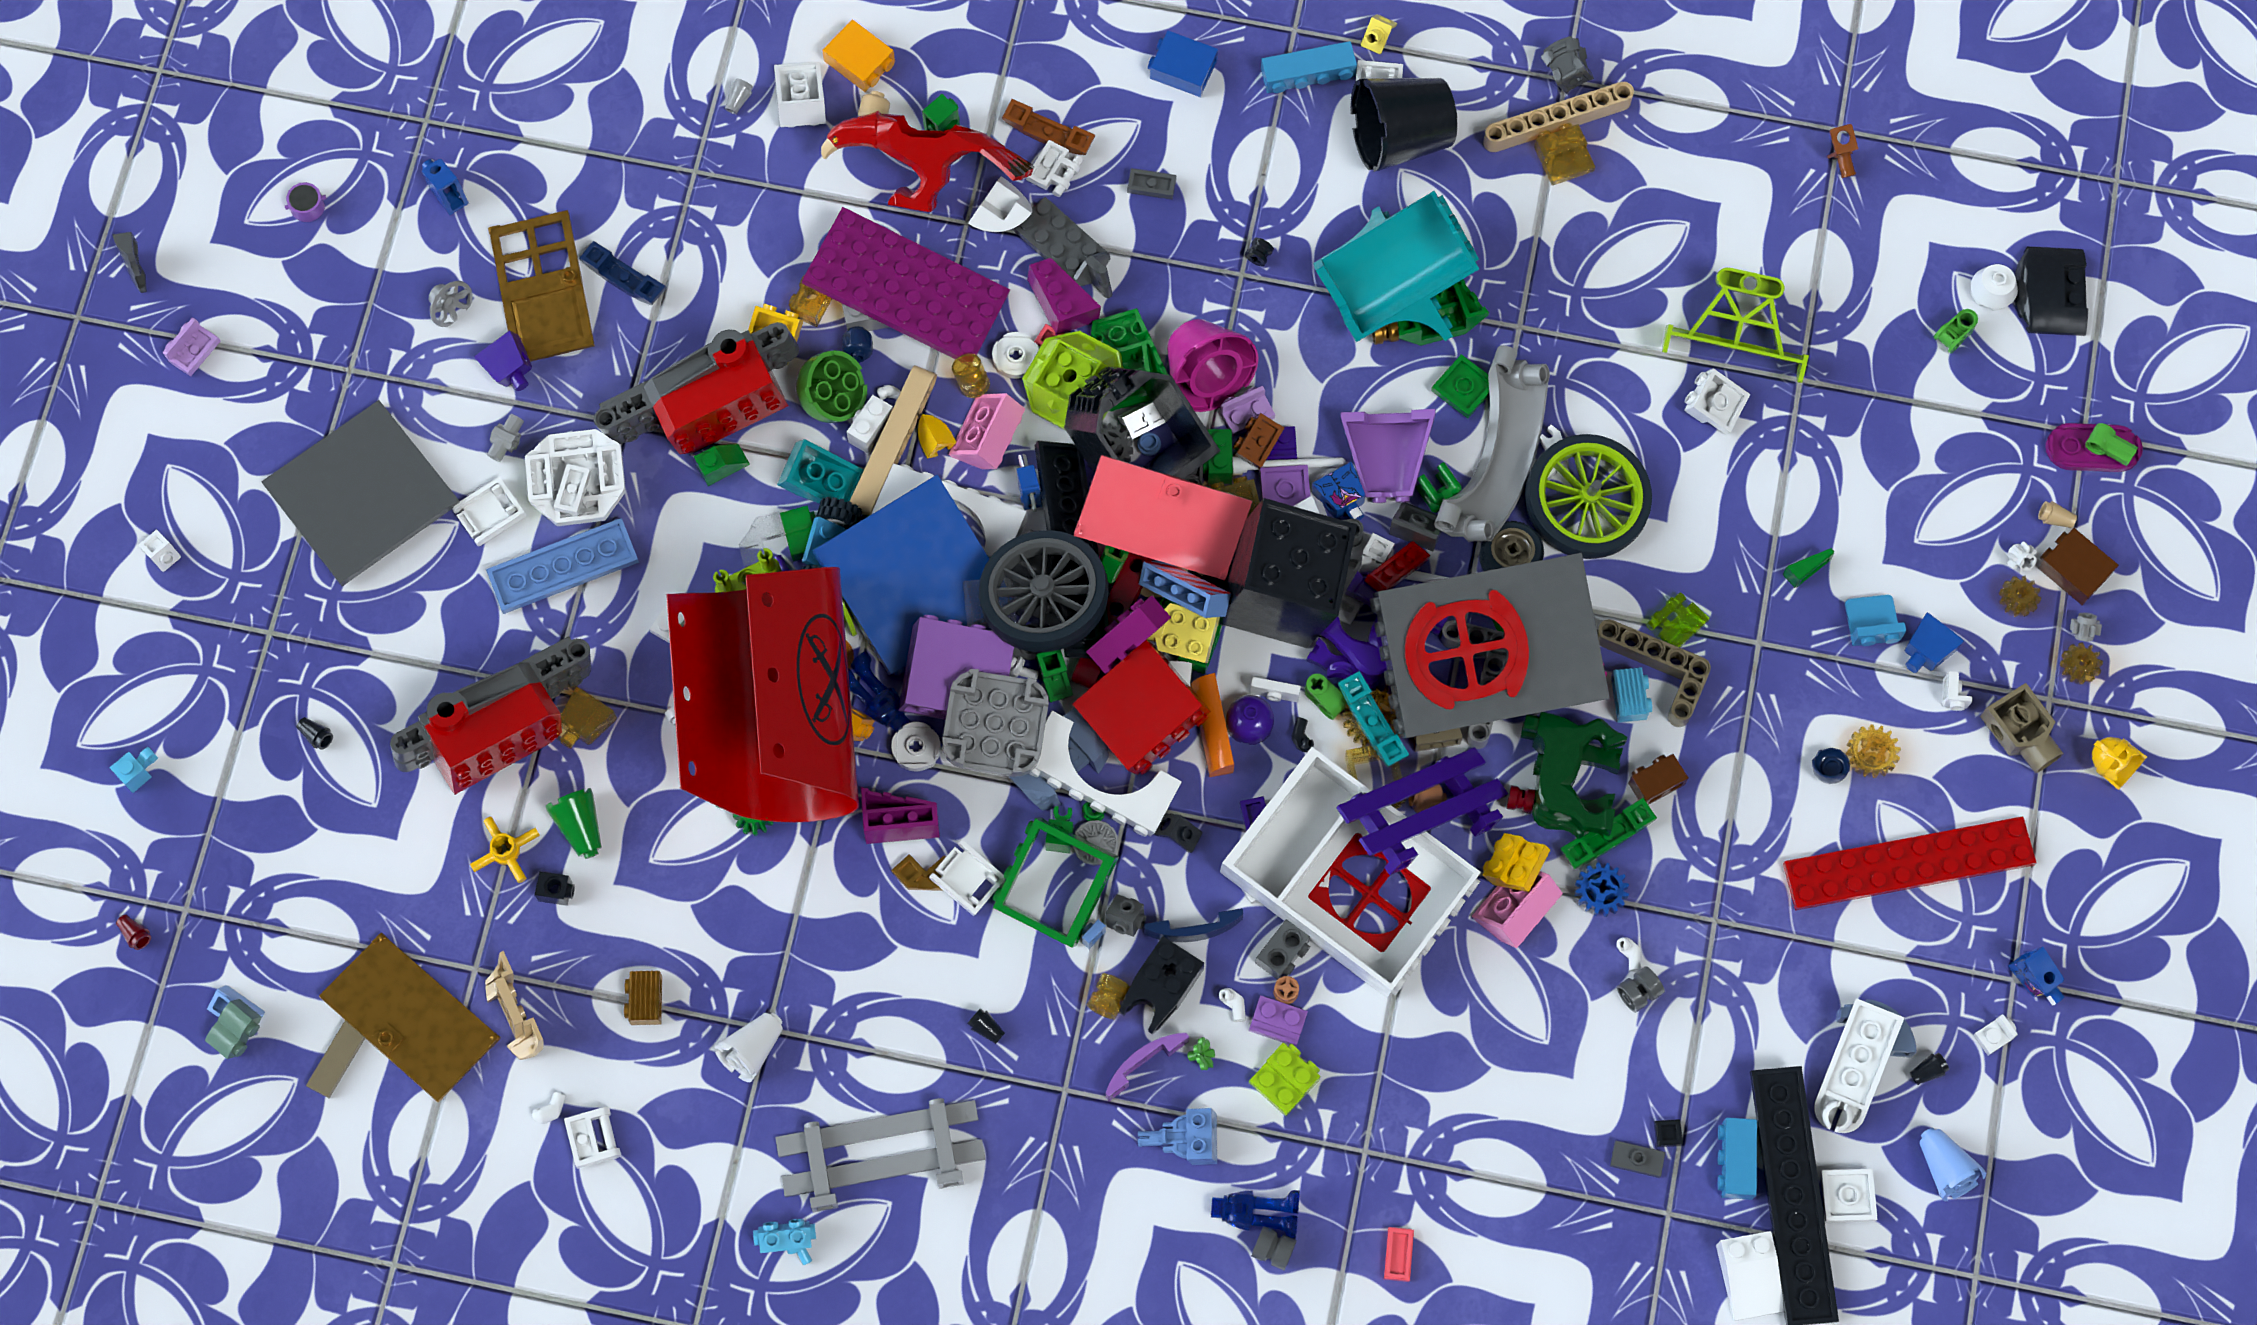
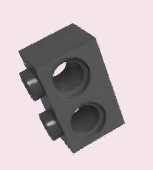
[1255,919,1311,980]

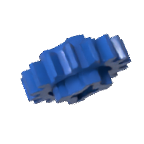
[1574,862,1629,917]

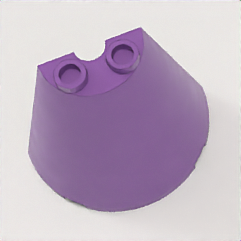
[1341,409,1436,503]

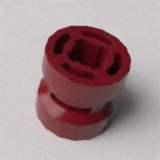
[1506,785,1535,814]

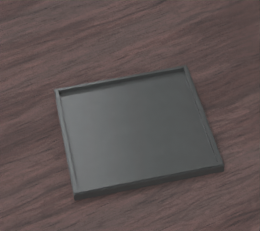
[261,400,460,586]

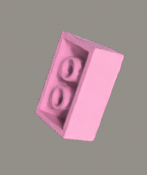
[948,393,1025,469]
[1471,871,1563,948]

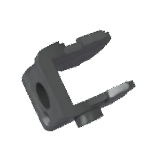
[1541,36,1594,93]

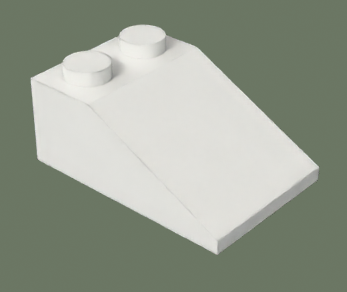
[774,61,826,127]
[1716,1231,1784,1321]

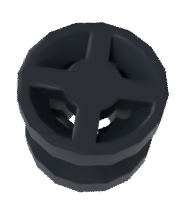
[1245,238,1274,266]

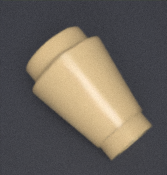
[2038,501,2077,528]

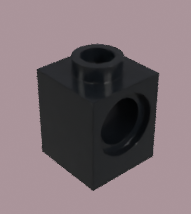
[535,871,575,906]

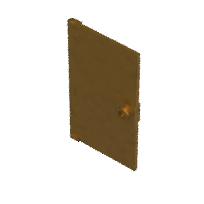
[319,933,501,1103]

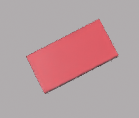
[1384,1227,1414,1282]

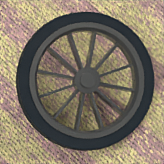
[979,530,1108,652]

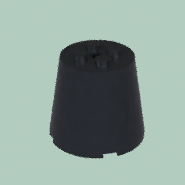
[1350,78,1457,172]

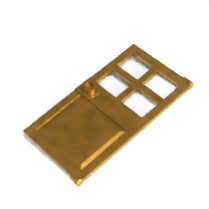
[488,210,595,362]

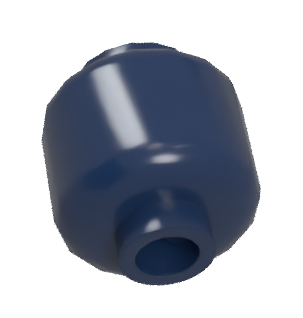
[842,326,873,363]

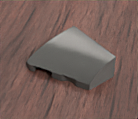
[112,232,147,293]

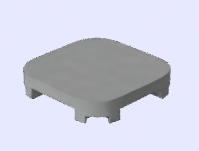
[942,669,1049,777]

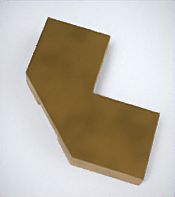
[891,854,946,891]

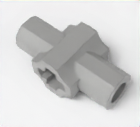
[487,414,524,462]

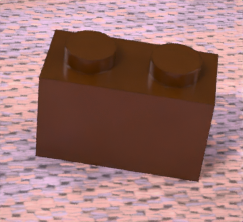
[1628,754,1689,805]

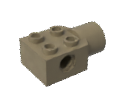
[1980,683,2064,774]

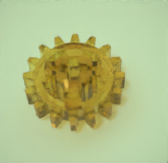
[1846,724,1901,778]

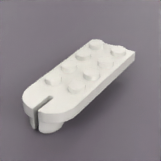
[1814,998,1904,1133]

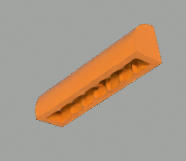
[1191,673,1234,777]

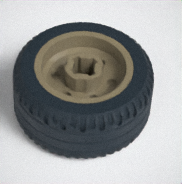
[1479,521,1544,571]

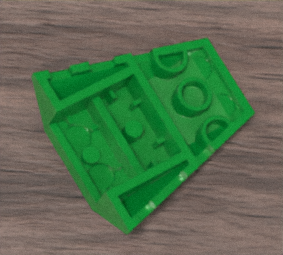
[1398,279,1489,346]
[1091,308,1168,411]

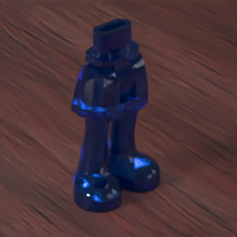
[848,652,911,733]
[1211,1190,1300,1239]

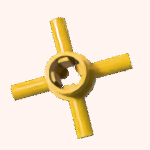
[470,817,540,883]

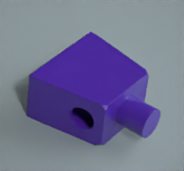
[474,330,532,391]

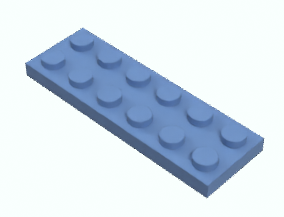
[486,518,639,614]

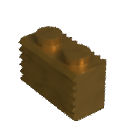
[624,971,663,1025]

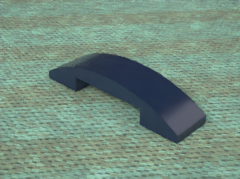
[579,241,666,305]
[1144,908,1244,942]

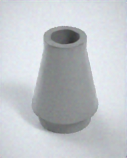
[724,78,753,115]

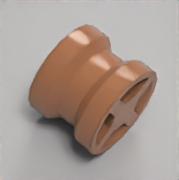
[1274,976,1299,1005]

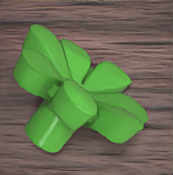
[1187,1037,1215,1070]

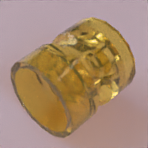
[952,353,990,398]
[1087,973,1130,1020]

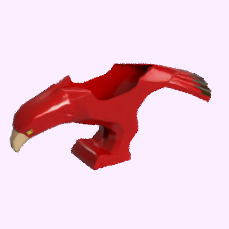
[821,110,1035,212]

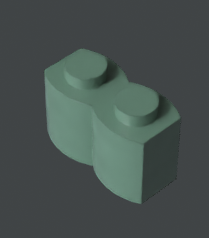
[205,999,262,1059]

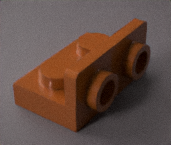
[1233,413,1284,469]

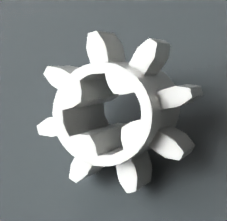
[2006,541,2038,573]

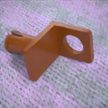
[1827,124,1858,178]

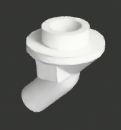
[1009,656,1039,680]

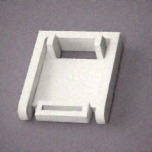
[452,476,527,546]
[929,840,1005,916]

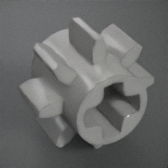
[2070,613,2102,642]

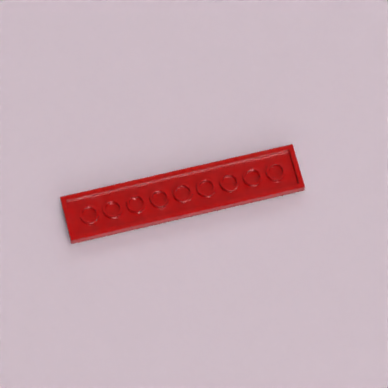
[1783,816,2037,911]

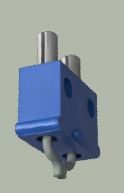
[1016,454,1042,512]

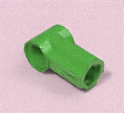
[2085,423,2138,466]

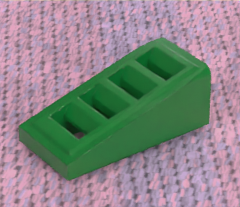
[1783,548,1835,588]

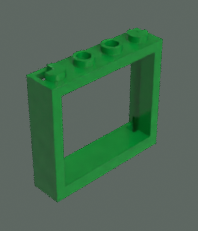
[993,817,1119,948]

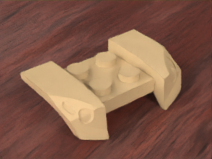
[485,951,544,1060]

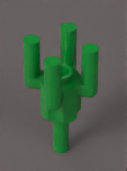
[1415,462,1462,513]

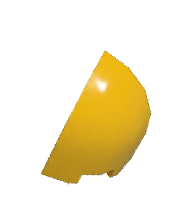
[918,414,957,459]

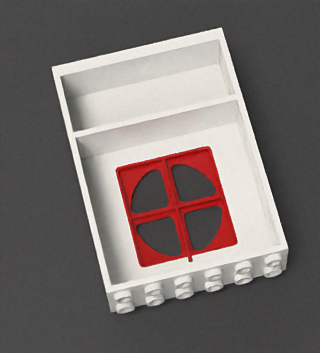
[1220,747,1481,998]

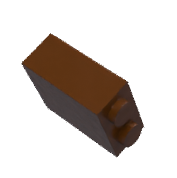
[2038,528,2119,606]

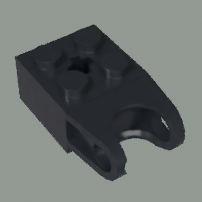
[1119,936,1204,1035]

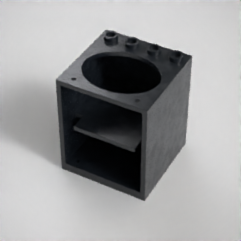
[1218,498,1357,648]

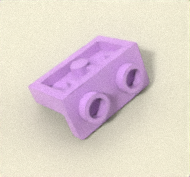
[1220,386,1275,437]

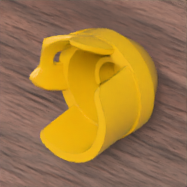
[2092,737,2147,790]

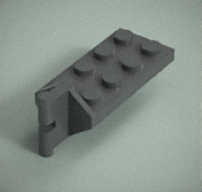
[1012,197,1113,298]

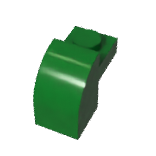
[1036,650,1073,703]

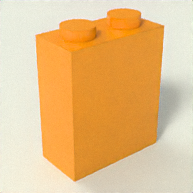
[822,19,895,92]

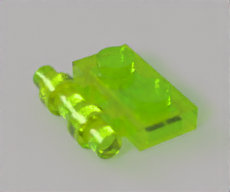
[1646,592,1710,648]

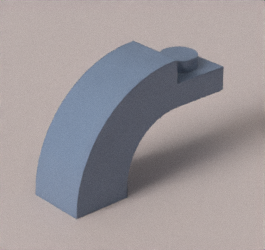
[1836,999,1917,1058]

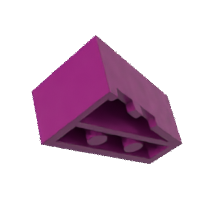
[1027,258,1101,336]
[1086,595,1171,674]
[861,787,940,844]

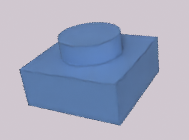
[1081,919,1106,950]

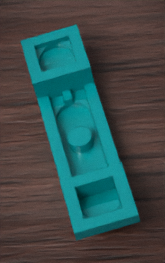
[1338,671,1409,767]

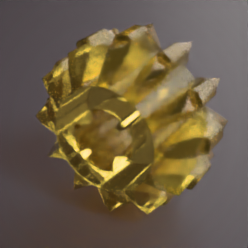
[1999,575,2041,617]
[2060,642,2103,685]

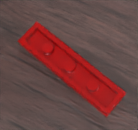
[1364,541,1431,592]

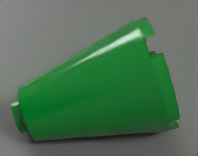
[545,788,602,859]

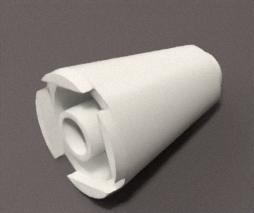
[715,1013,783,1082]

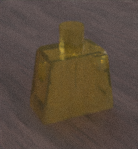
[559,687,617,749]

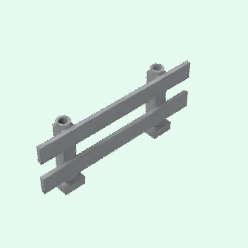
[775,1098,985,1213]

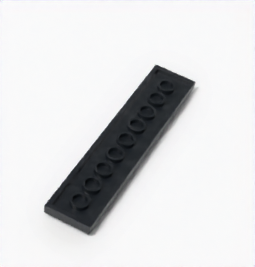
[1034,441,1109,659]
[1750,1066,1839,1325]

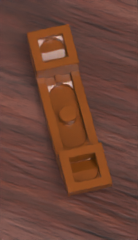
[1002,99,1095,155]

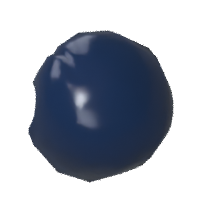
[1812,748,1850,784]

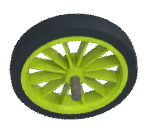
[1525,434,1652,559]

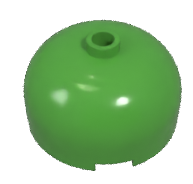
[796,350,867,423]

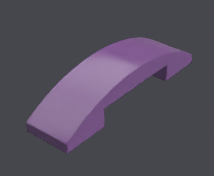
[1106,1033,1189,1101]

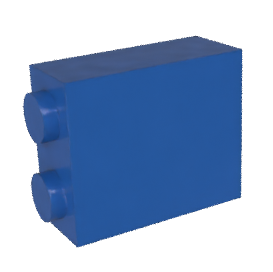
[1148,30,1218,98]

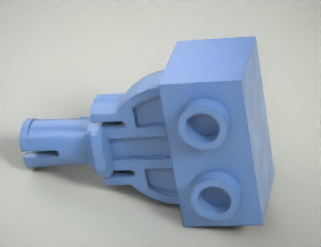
[1138,1108,1217,1165]

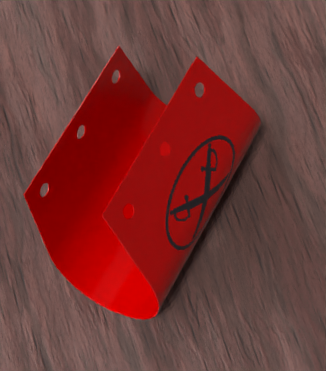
[666,567,859,822]

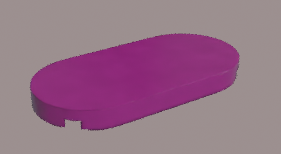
[2046,423,2143,472]

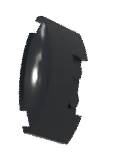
[2015,246,2088,336]

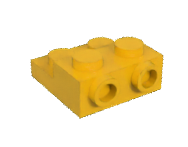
[748,304,803,365]
[1483,833,1550,892]

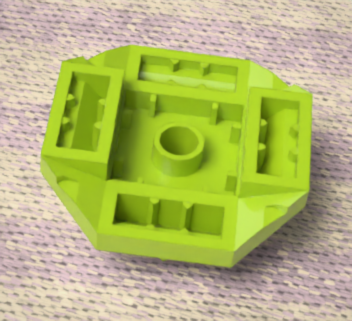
[1022,331,1123,431]

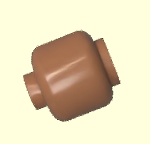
[1408,785,1447,813]

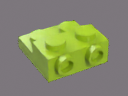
[1249,1043,1321,1116]

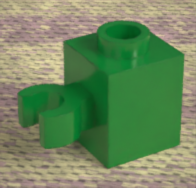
[1045,806,1074,854]

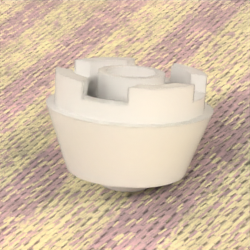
[1971,264,2018,311]

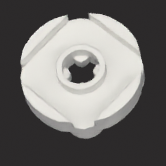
[992,332,1039,379]
[891,722,941,771]

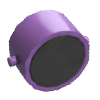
[285,182,327,222]

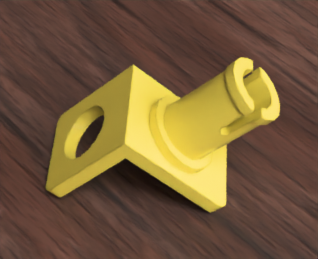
[1361,14,1397,54]

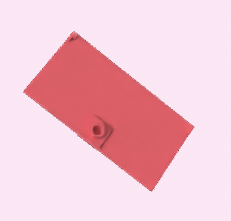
[1074,455,1252,581]

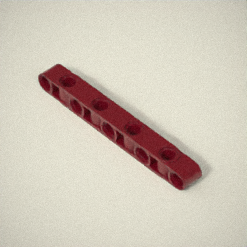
[1071,552,1155,689]

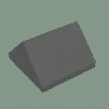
[1389,502,1442,552]

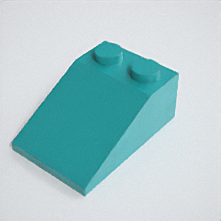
[777,439,864,504]

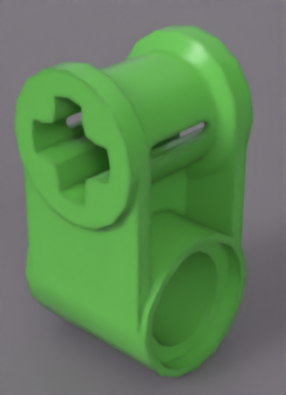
[1933,309,1978,354]
[1304,674,1348,720]

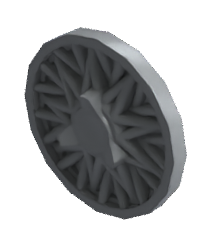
[1073,820,1119,866]

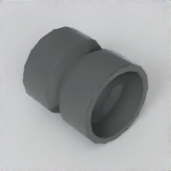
[1617,966,1665,1013]
[1251,1226,1297,1271]

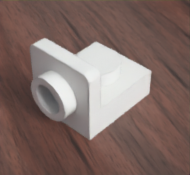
[138,529,181,572]
[1942,671,1972,711]
[1973,1014,2018,1056]

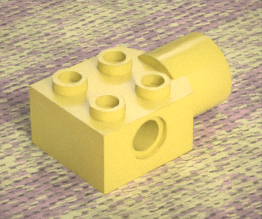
[1146,603,1220,663]

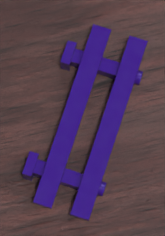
[1336,747,1508,875]

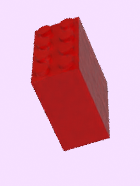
[1073,640,1211,775]

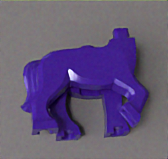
[1306,571,1448,693]

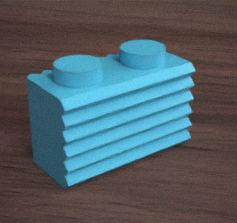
[1611,667,1652,723]

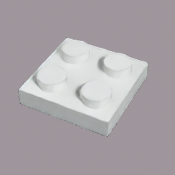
[1820,1169,1878,1223]

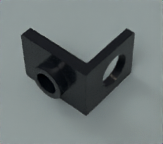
[1154,813,1203,853]

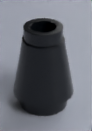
[296,717,333,750]
[967,1008,1005,1044]
[1909,1053,1950,1085]

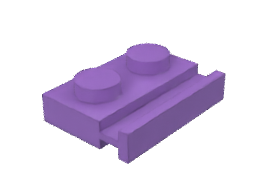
[1249,995,1308,1047]

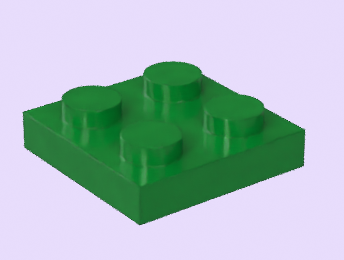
[1431,354,1489,419]

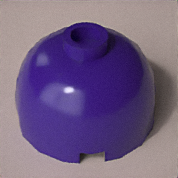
[1226,695,1274,745]

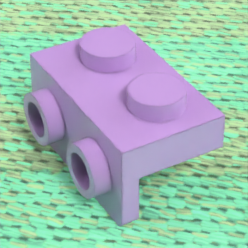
[163,318,221,377]

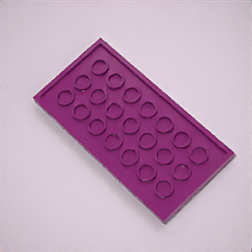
[802,207,1010,367]

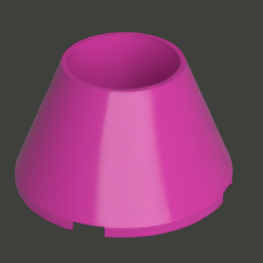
[1167,319,1258,412]

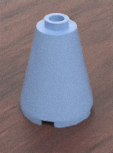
[1919,1128,1987,1201]

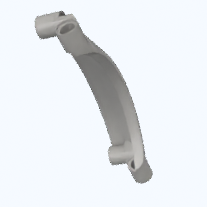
[1434,345,1550,541]

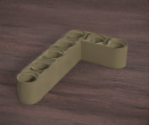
[1597,619,1711,727]

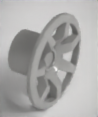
[429,281,473,327]

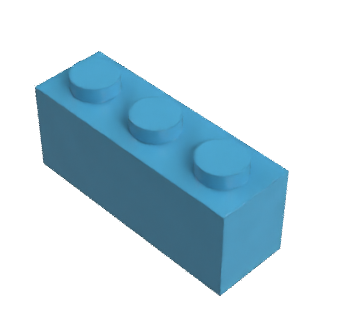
[1717,1118,1757,1200]

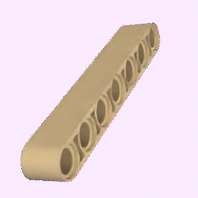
[1483,82,1634,152]
[850,365,937,517]

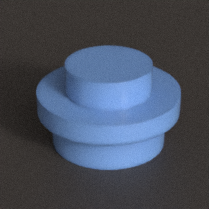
[1137,432,1161,456]

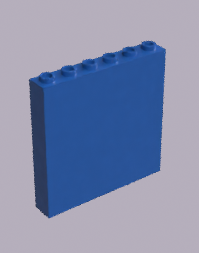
[812,475,1013,676]

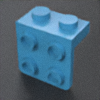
[1845,595,1906,646]

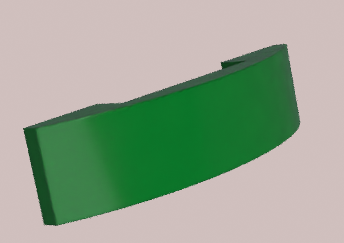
[1560,798,1657,870]

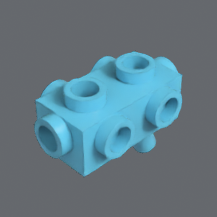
[753,1219,816,1265]

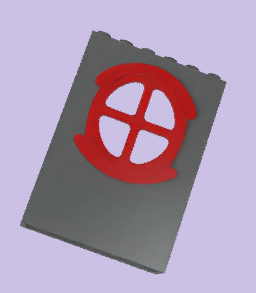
[1370,553,1610,738]

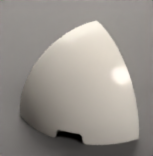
[968,176,1032,232]

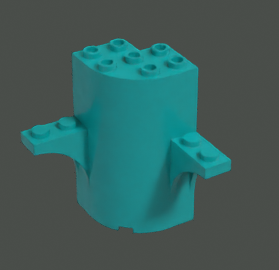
[1313,191,1480,342]

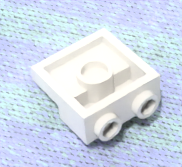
[1684,368,1750,435]

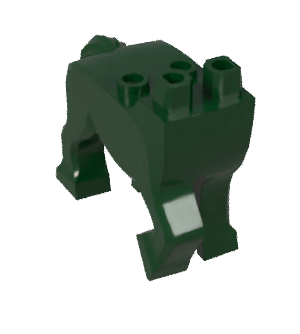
[1520,712,1627,839]

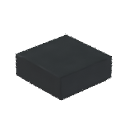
[1654,1119,1683,1148]

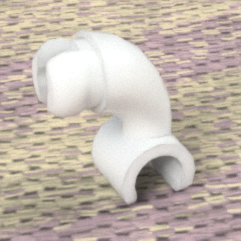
[877,385,901,403]

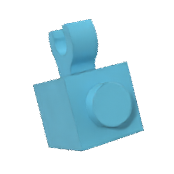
[110,747,158,793]

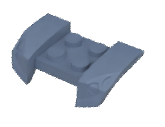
[1008,707,1109,811]

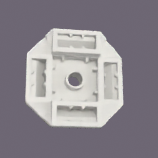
[525,429,626,526]

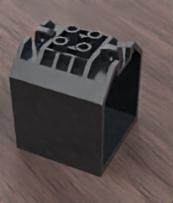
[1064,367,1220,479]

